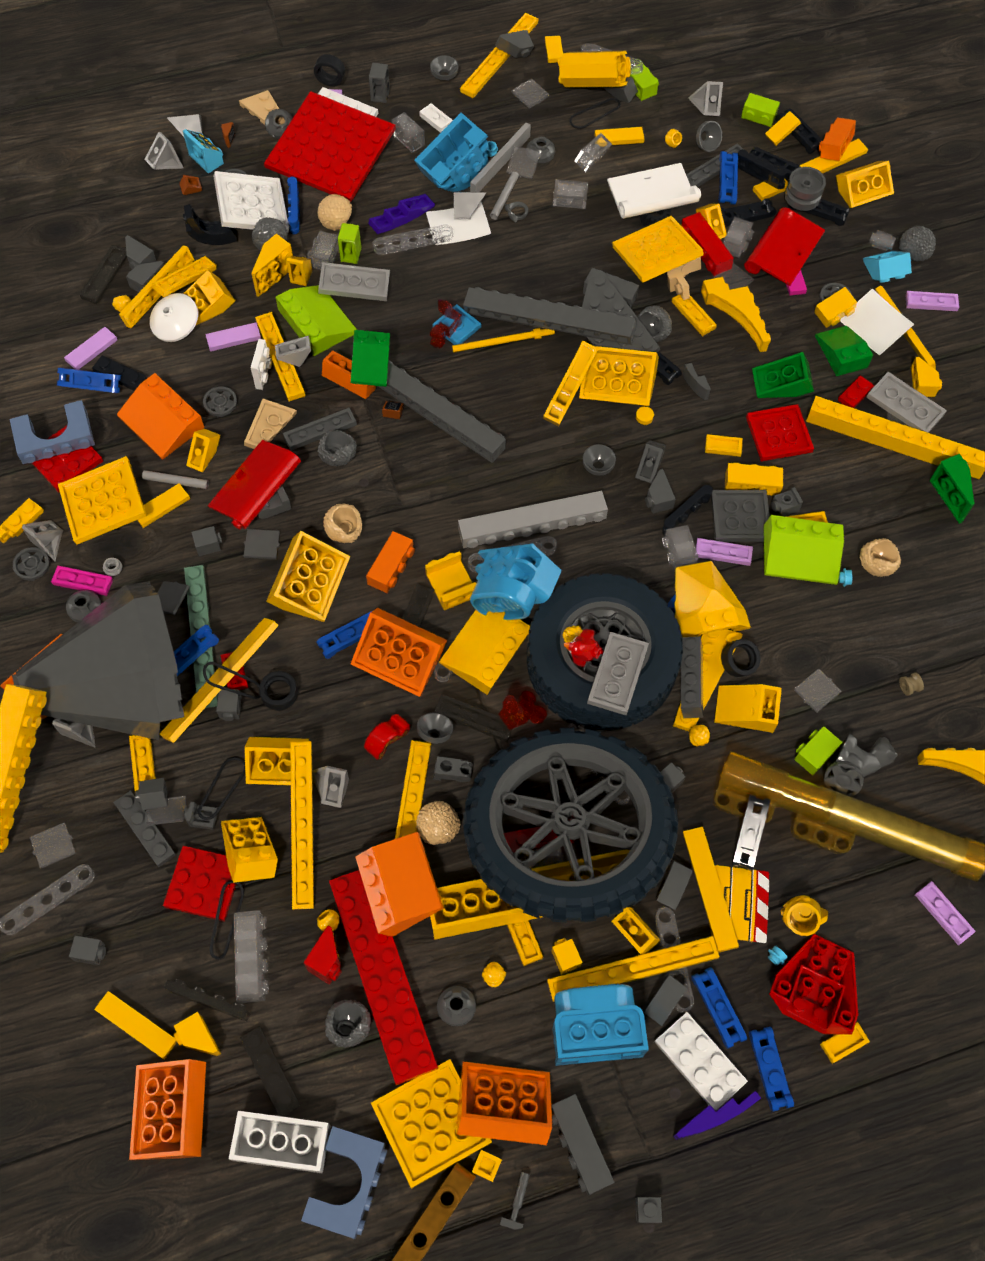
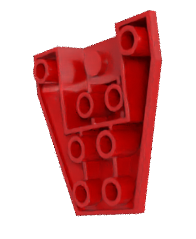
[769,934,858,1035]

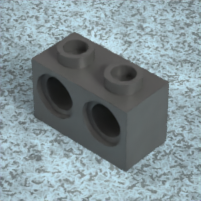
[369,63,390,103]

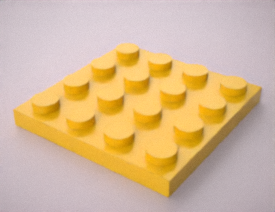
[612,216,704,283]
[58,456,147,545]
[371,1059,492,1189]

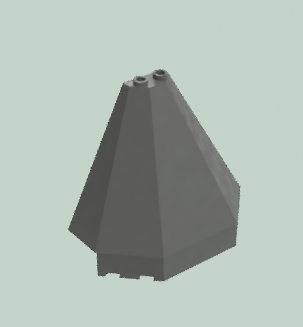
[12,581,184,740]

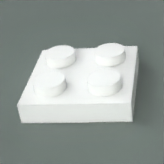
[251,339,272,390]

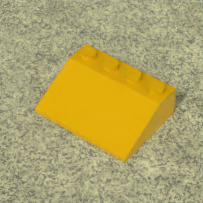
[579,346,659,406]
[266,531,350,622]
[439,610,530,695]

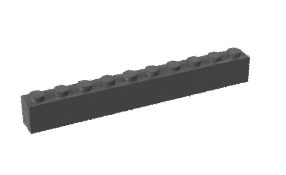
[463,287,637,345]
[378,359,506,463]

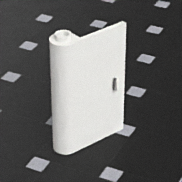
[607,163,701,219]

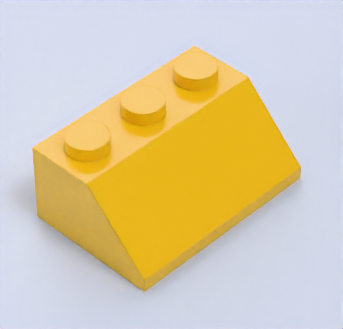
[836,161,894,208]
[245,737,309,785]

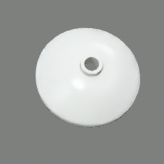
[150,293,198,342]

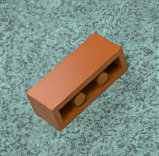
[819,117,856,161]
[322,350,376,399]
[366,531,415,593]

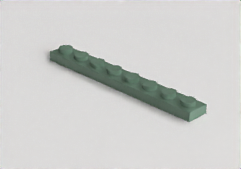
[184,565,218,708]

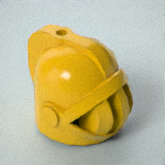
[781,895,828,936]

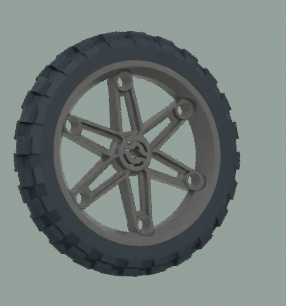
[463,728,678,923]

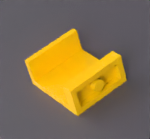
[425,551,476,611]

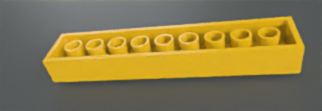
[430,849,630,940]

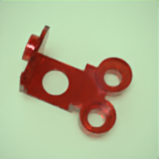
[430,300,462,348]
[498,691,547,730]

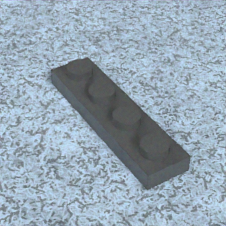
[283,408,357,451]
[113,790,176,867]

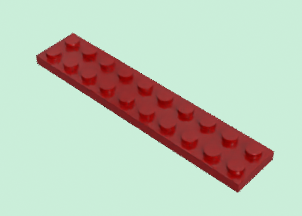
[329,870,438,1085]

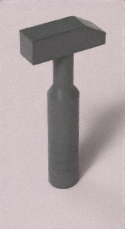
[500,1172,530,1230]

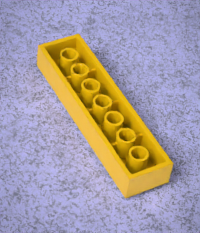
[0,684,47,853]

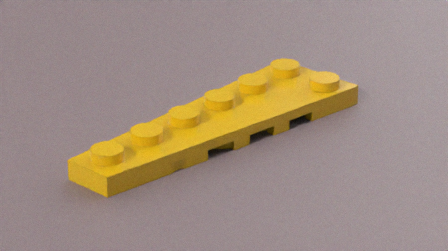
[673,629,743,732]

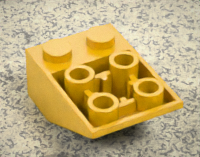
[251,234,293,297]
[183,270,235,326]
[714,684,782,733]
[221,817,278,883]

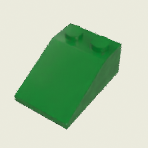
[815,326,873,377]
[350,330,390,387]
[752,352,814,398]
[930,454,974,524]

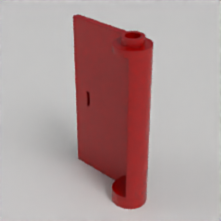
[744,207,825,286]
[207,440,301,530]

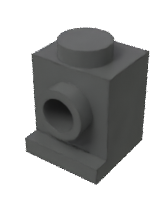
[771,487,803,517]

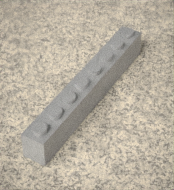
[458,491,608,548]

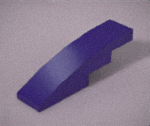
[368,194,435,234]
[673,1091,761,1140]

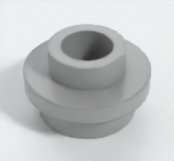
[103,558,122,576]

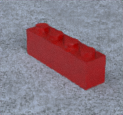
[681,212,734,276]

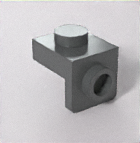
[184,801,217,830]

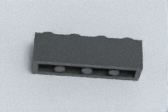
[681,637,703,718]
[551,1094,615,1196]

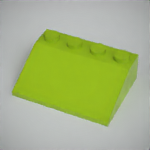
[276,285,357,356]
[764,515,844,585]

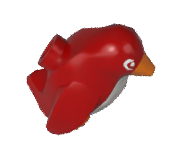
[564,629,604,667]

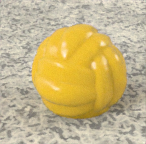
[665,129,682,148]
[112,295,132,312]
[563,626,583,642]
[689,725,710,746]
[317,909,339,932]
[482,962,506,987]

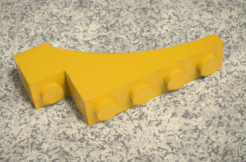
[701,277,771,352]
[543,341,599,427]
[917,748,985,785]

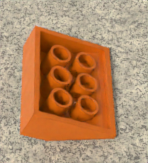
[117,373,204,460]
[351,608,447,697]
[355,832,444,936]
[129,1059,206,1160]
[457,1061,552,1145]

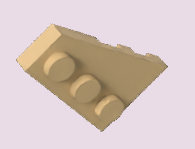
[239,90,285,125]
[244,399,297,449]

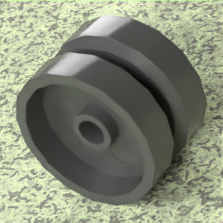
[785,167,826,211]

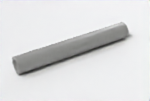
[490,172,519,220]
[142,470,209,489]

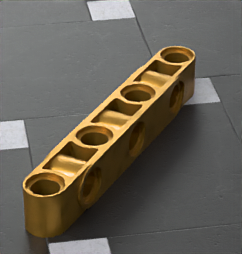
[392,1162,476,1261]

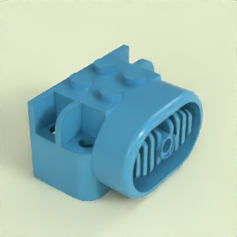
[414,113,489,192]
[470,543,562,620]
[553,984,649,1066]

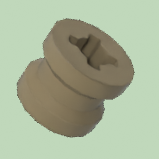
[899,673,924,696]

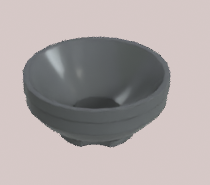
[430,55,459,81]
[265,109,293,139]
[696,121,722,152]
[526,137,555,163]
[583,444,616,475]
[66,590,102,623]
[417,713,453,744]
[437,986,476,1027]

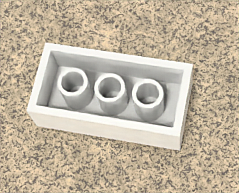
[229,1111,331,1173]

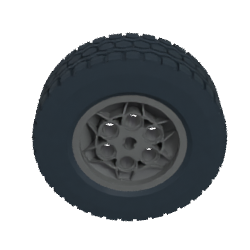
[527,573,683,731]

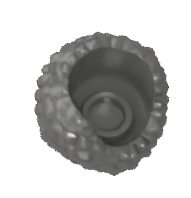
[252,217,288,250]
[899,226,936,261]
[638,305,672,342]
[317,430,357,466]
[325,1000,371,1048]

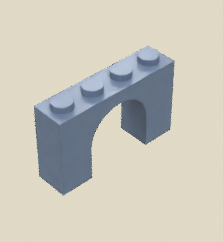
[10,400,95,464]
[301,1126,388,1239]

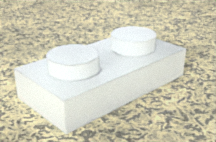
[419,104,453,133]

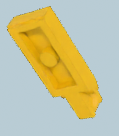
[0,498,44,544]

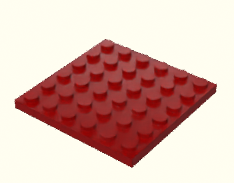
[264,91,396,203]

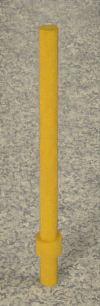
[452,328,555,352]

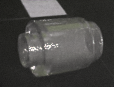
[869,230,896,251]

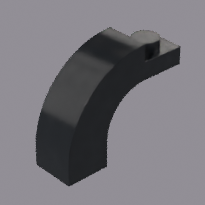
[183,204,237,245]

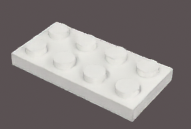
[654,1012,748,1112]

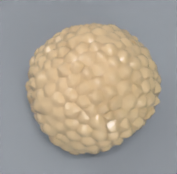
[318,194,352,231]
[323,503,362,543]
[859,538,901,577]
[416,801,461,845]

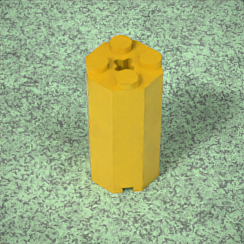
[558,51,631,87]

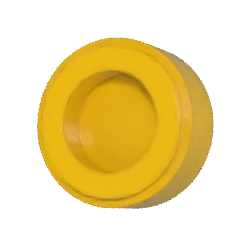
[636,406,654,425]

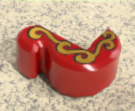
[364,714,410,760]

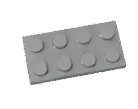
[318,262,390,301]
[866,372,947,433]
[587,632,649,716]

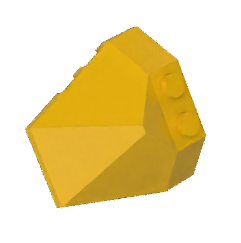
[674,561,751,637]

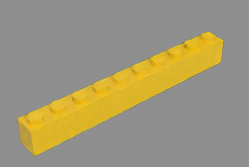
[806,396,985,479]

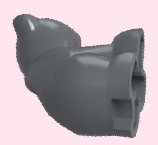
[833,733,898,779]

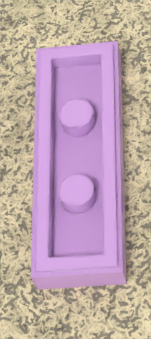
[905,291,959,311]
[206,322,261,352]
[64,327,117,370]
[694,538,753,566]
[915,881,976,945]

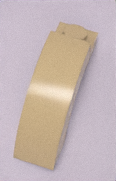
[667,257,701,300]

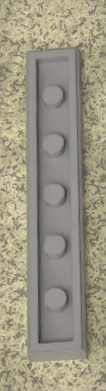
[470,123,531,192]

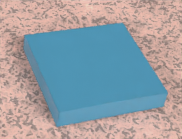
[433,304,481,345]

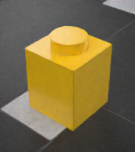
[551,938,583,975]

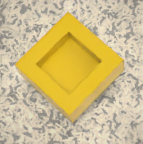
[472,1150,502,1182]

